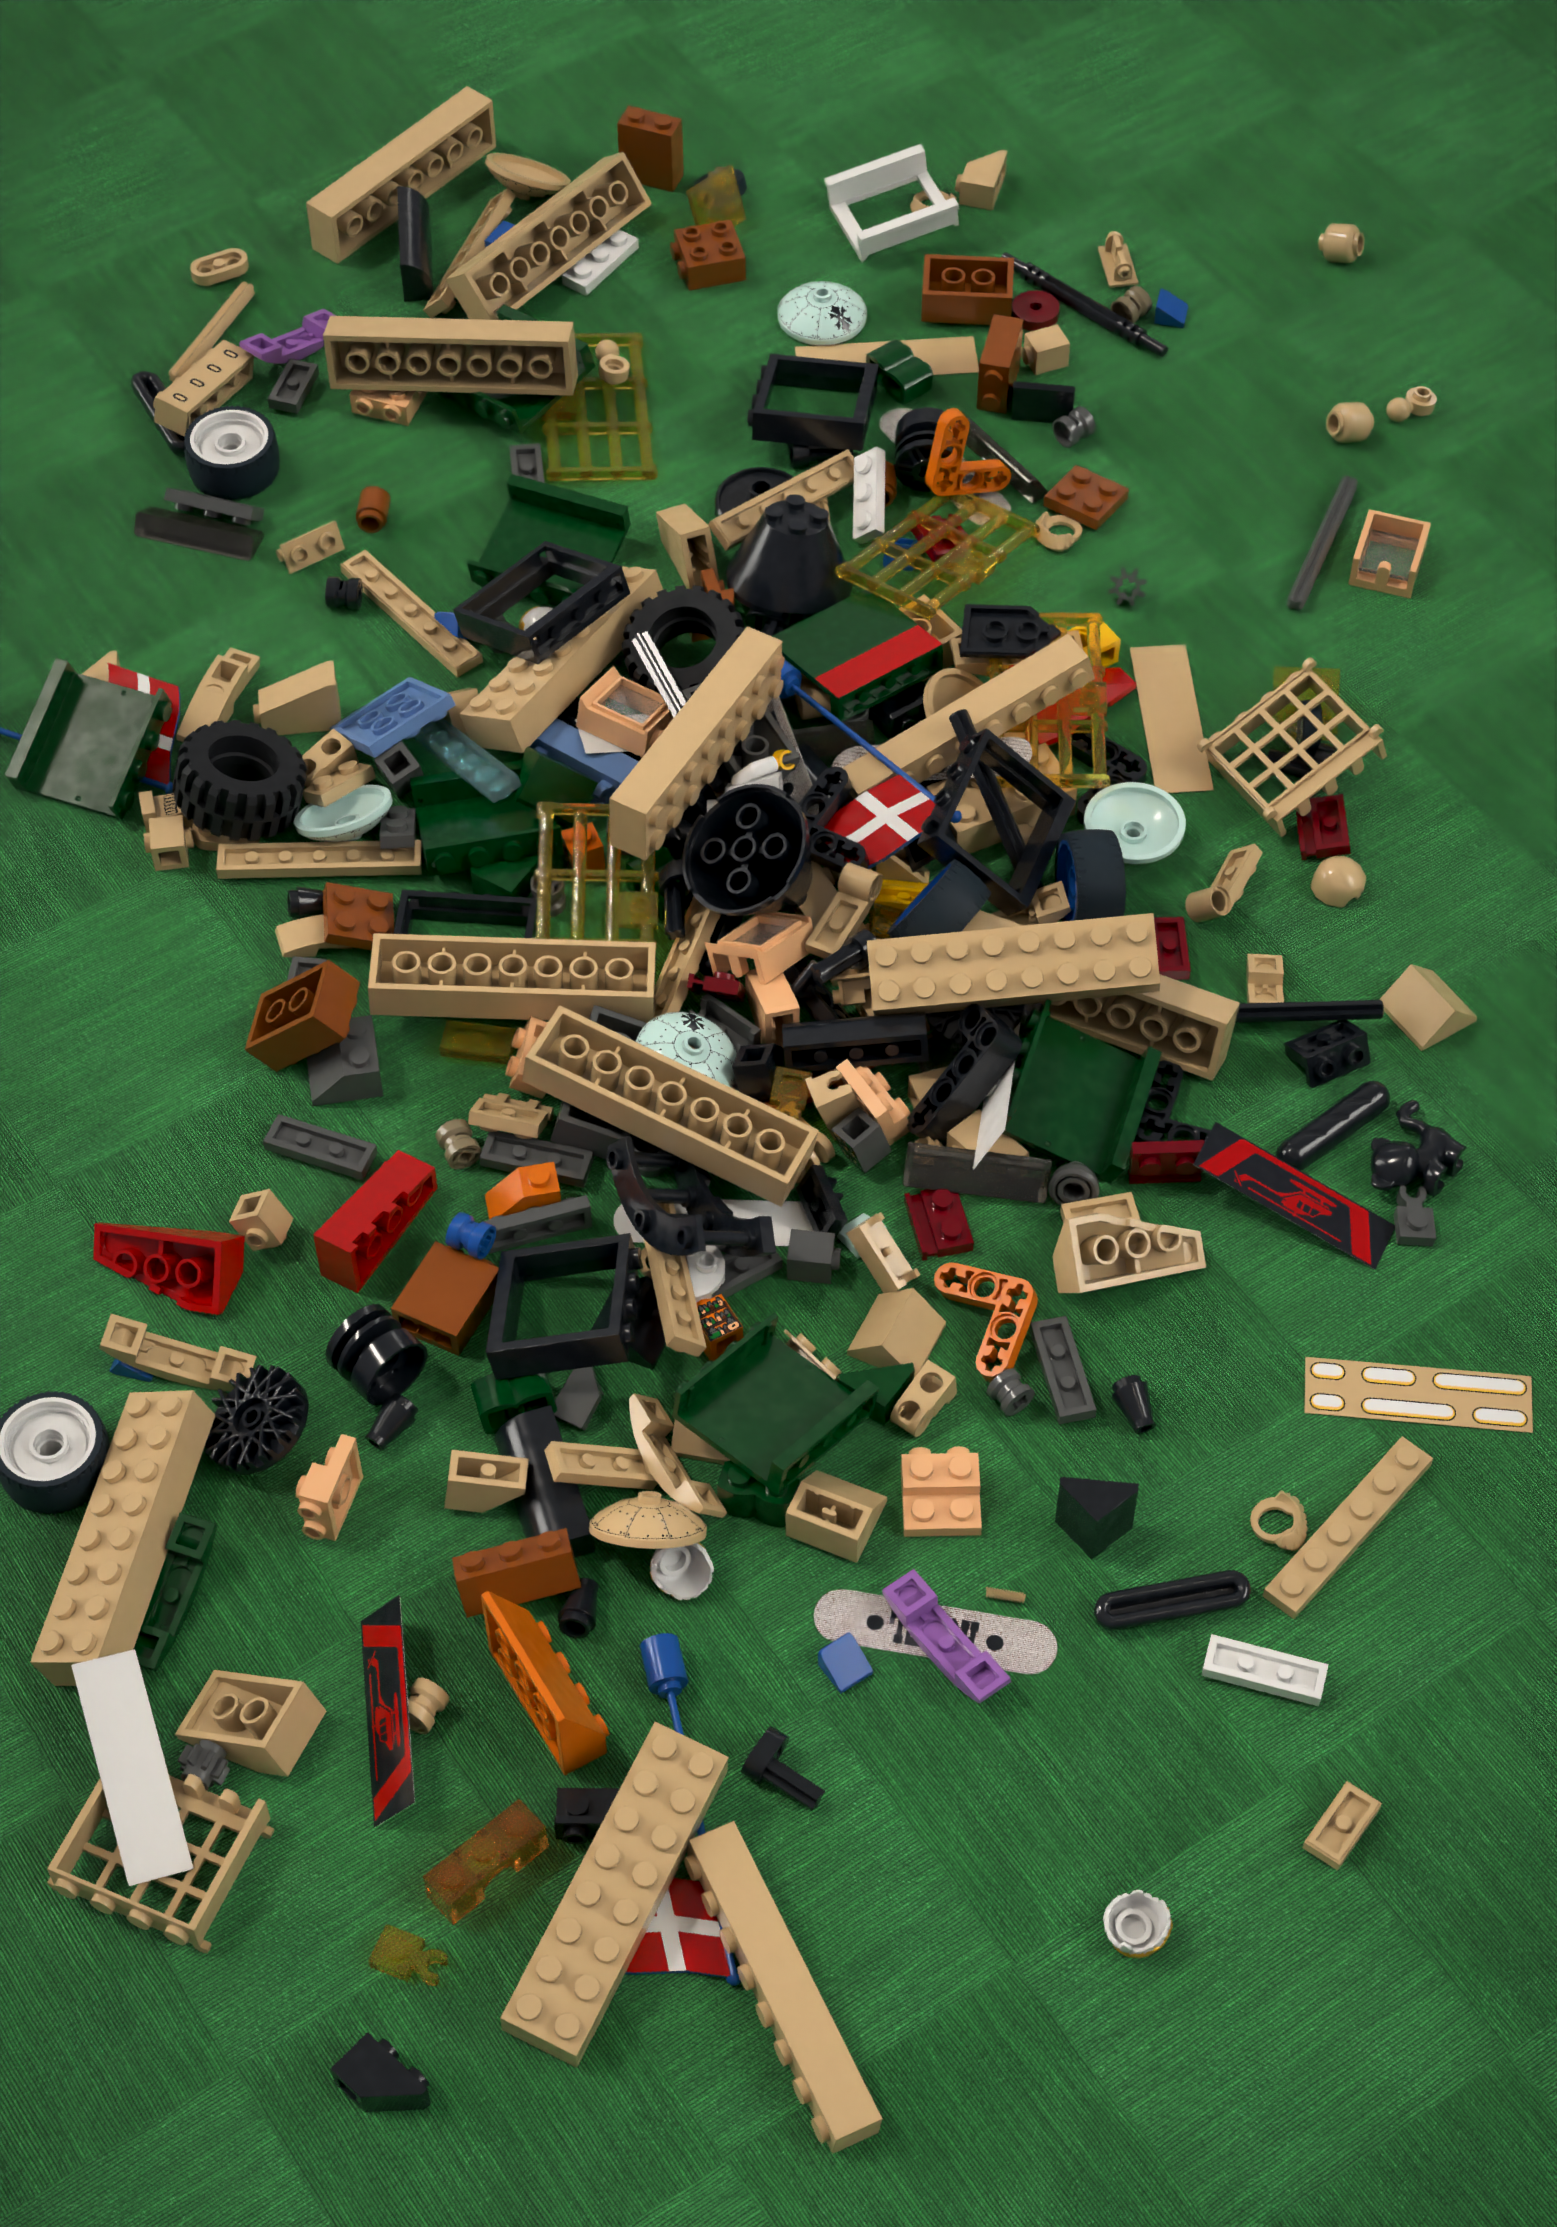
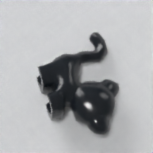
[1371,1099,1467,1197]

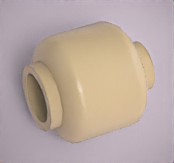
[1318,223,1364,263]
[1326,402,1374,443]

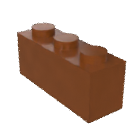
[452,1528,581,1618]

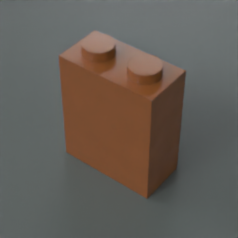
[617,106,684,192]
[976,314,1024,414]
[391,1241,499,1356]

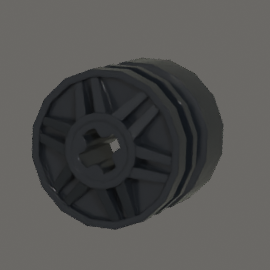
[894,407,957,492]
[325,1304,428,1406]

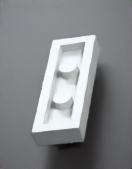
[562,229,639,296]
[853,447,885,544]
[1201,1634,1329,1706]

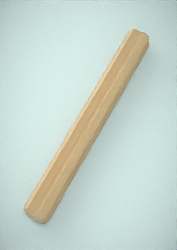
[168,281,255,382]

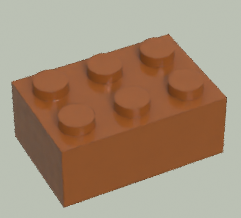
[921,254,1014,325]
[244,960,360,1072]

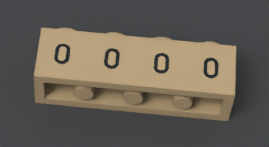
[153,339,254,436]

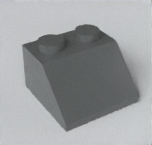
[307,1015,383,1106]

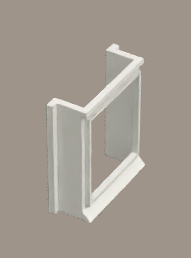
[824,144,959,263]

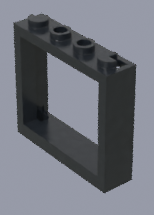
[747,354,879,451]
[453,541,630,664]
[917,728,1076,916]
[394,890,540,939]
[486,1233,643,1380]

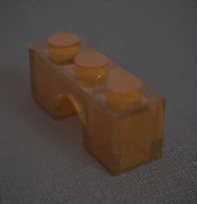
[423,1799,548,1925]

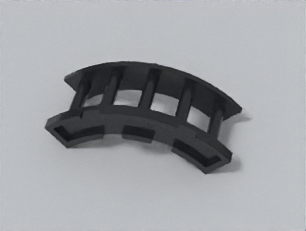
[606,1136,776,1257]

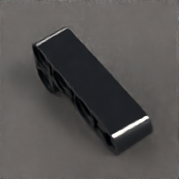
[907,1004,1022,1147]

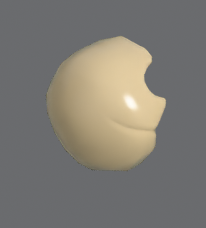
[1311,856,1367,908]

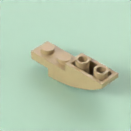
[177,647,260,742]

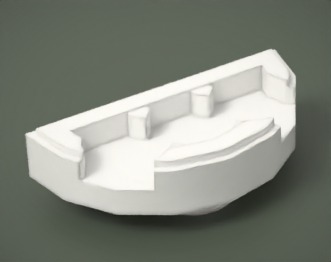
[686,1245,725,1303]

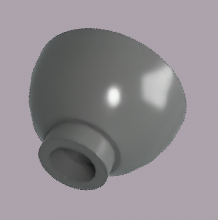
[1048,1161,1099,1206]

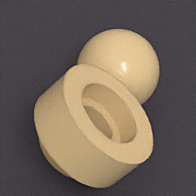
[595,339,630,385]
[1386,386,1437,422]

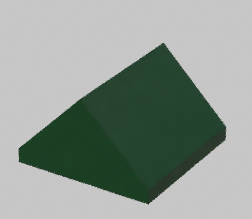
[516,746,598,828]

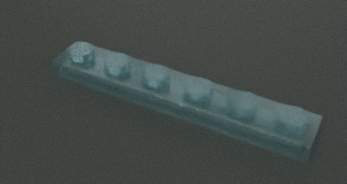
[412,718,522,803]

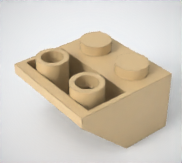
[786,1470,887,1563]

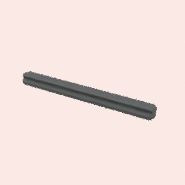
[1287,475,1358,611]

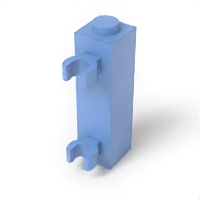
[530,718,639,811]

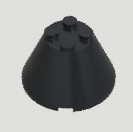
[726,494,853,619]
[682,784,812,916]

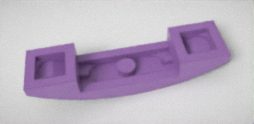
[239,309,336,364]
[882,1569,1011,1704]

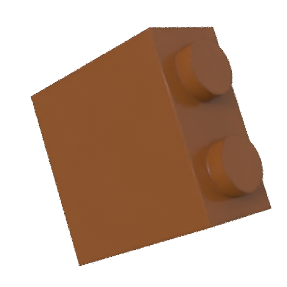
[670,220,746,291]

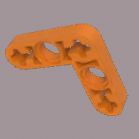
[925,408,1011,496]
[934,1262,1038,1383]

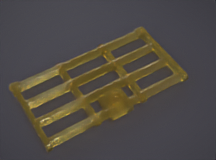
[541,332,658,481]
[835,493,1040,620]
[986,612,1111,788]
[534,802,658,949]

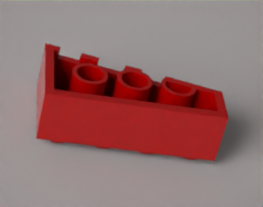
[313,1150,438,1294]

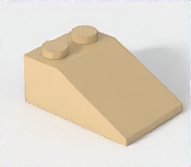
[175,1670,326,1777]

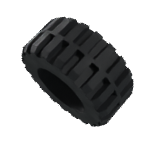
[622,585,745,693]
[172,720,307,841]

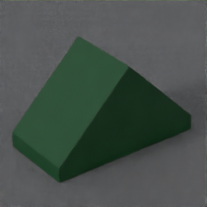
[470,856,539,898]
[839,1363,915,1426]

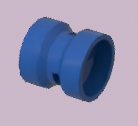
[446,1212,496,1260]

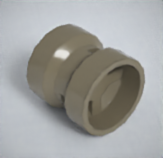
[1110,286,1152,323]
[435,1119,482,1169]

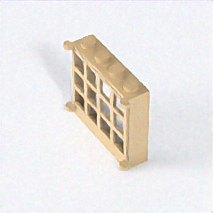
[1197,657,1387,838]
[47,1770,275,1953]

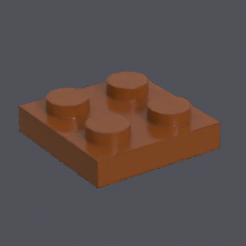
[1043,465,1129,530]
[323,882,394,950]

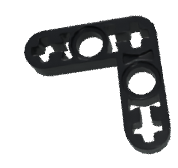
[1063,724,1147,825]
[799,767,869,874]
[1134,1060,1211,1142]

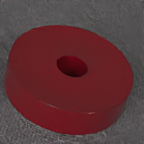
[1011,290,1060,331]

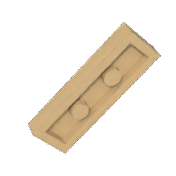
[544,1441,658,1490]

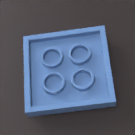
[330,677,456,758]

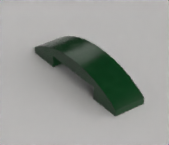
[133,1512,217,1671]

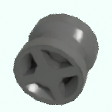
[987,1368,1035,1416]

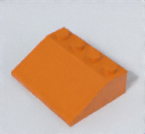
[481,1591,609,1776]

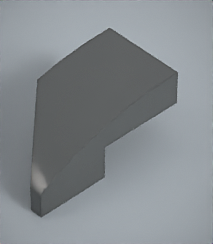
[554,1367,603,1431]

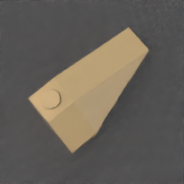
[1052,1213,1206,1293]

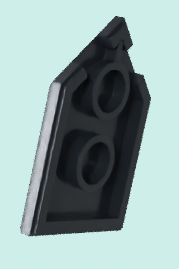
[960,604,1061,659]

